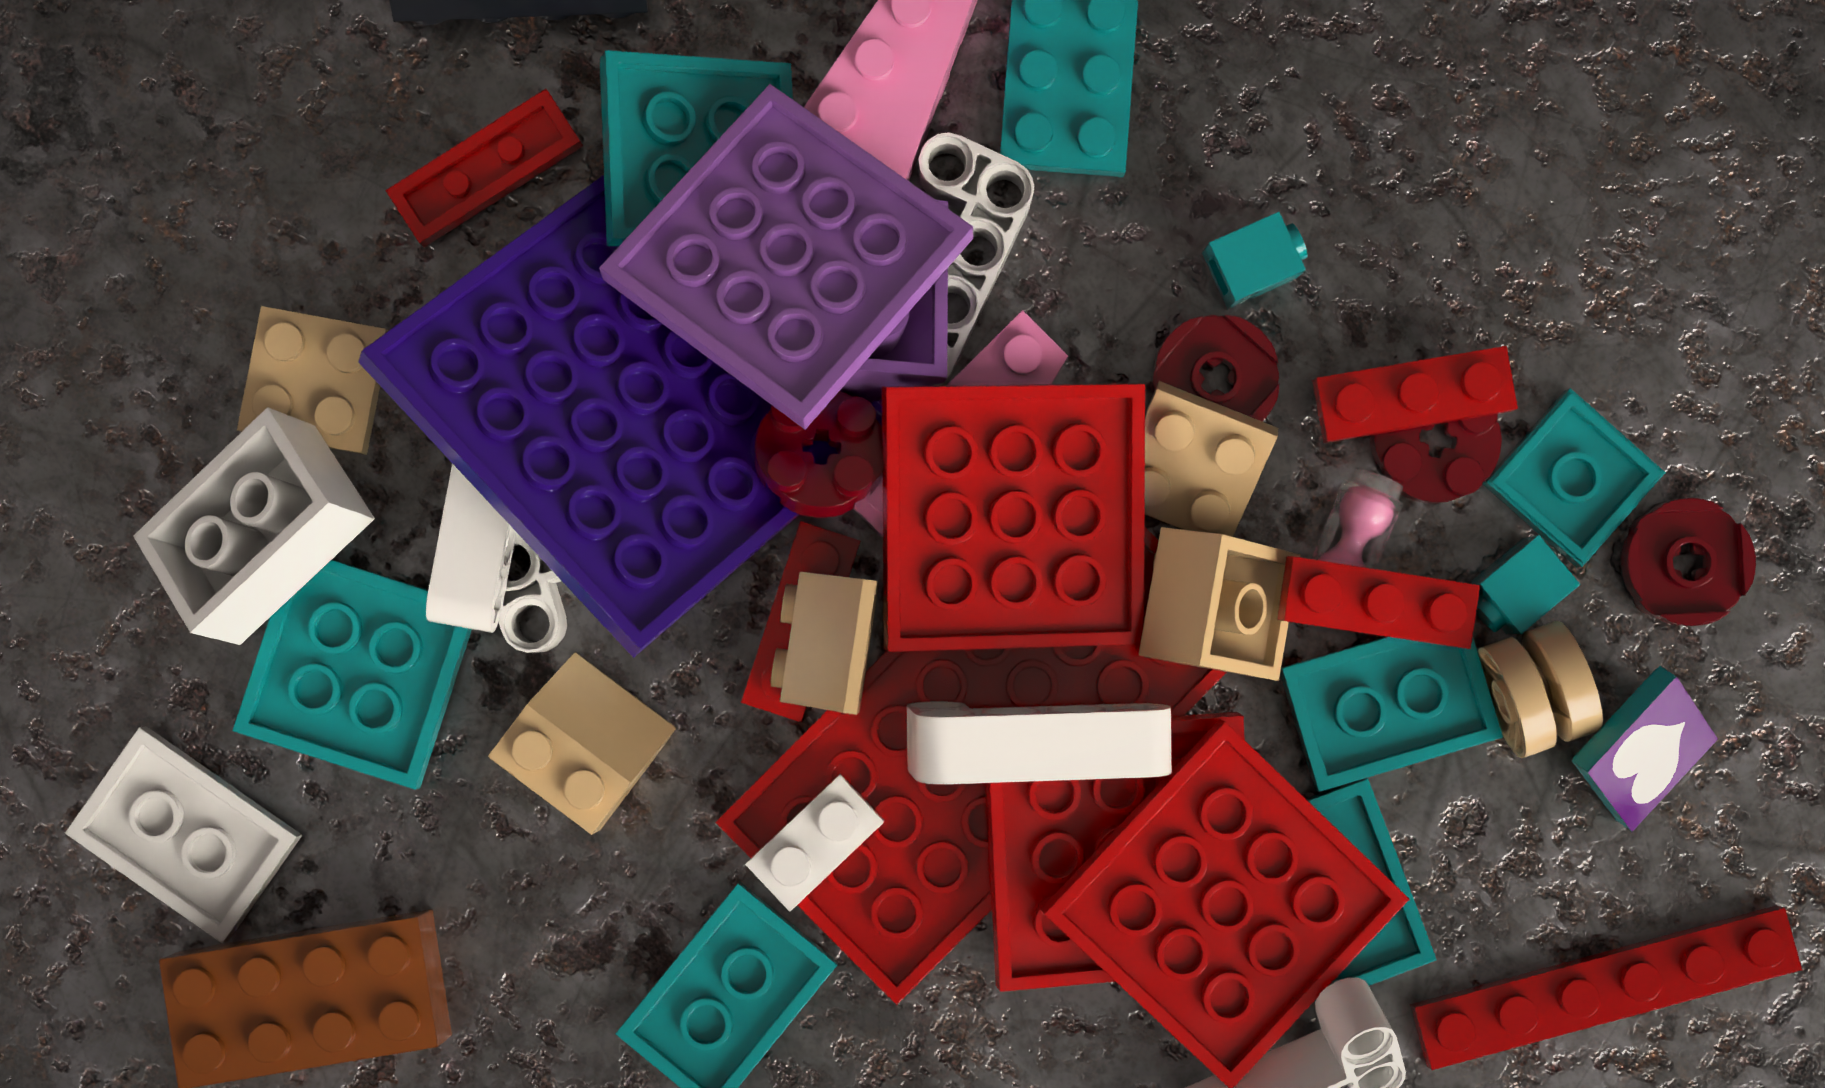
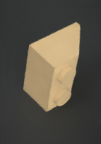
[1139,527,1300,681]
[771,572,879,715]
[488,652,677,835]

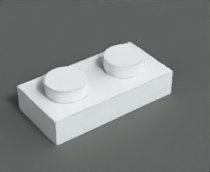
[745,774,885,912]

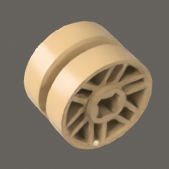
[1477,620,1603,758]

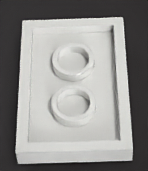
[65,726,302,943]

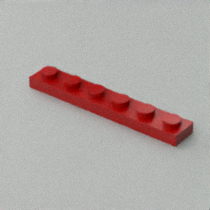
[1410,905,1802,1070]

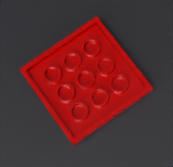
[882,383,1145,652]
[986,711,1245,992]
[1040,719,1410,1088]

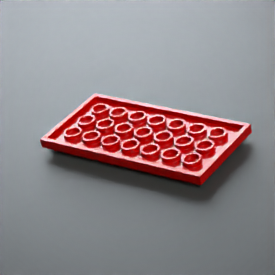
[715,527,1227,1005]

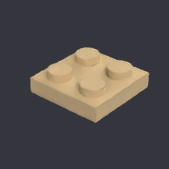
[237,306,388,455]
[1145,381,1279,537]

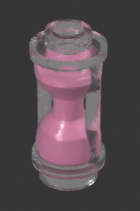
[1311,468,1403,569]

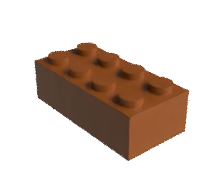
[159,909,452,1088]

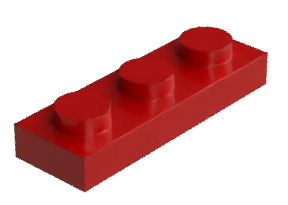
[385,88,583,247]
[1312,346,1518,443]
[741,521,861,722]
[1277,556,1480,649]

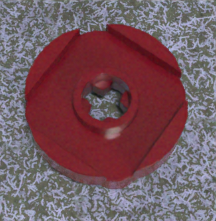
[1150,315,1280,422]
[754,391,883,518]
[1370,414,1502,504]
[1621,498,1756,626]

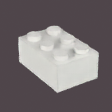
[133,407,375,645]

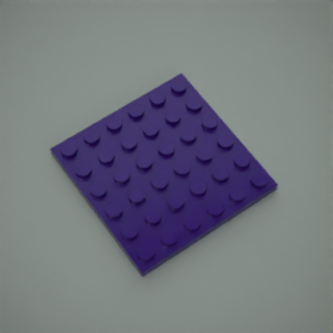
[358,175,882,658]

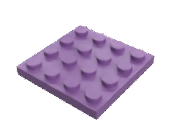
[599,84,973,430]

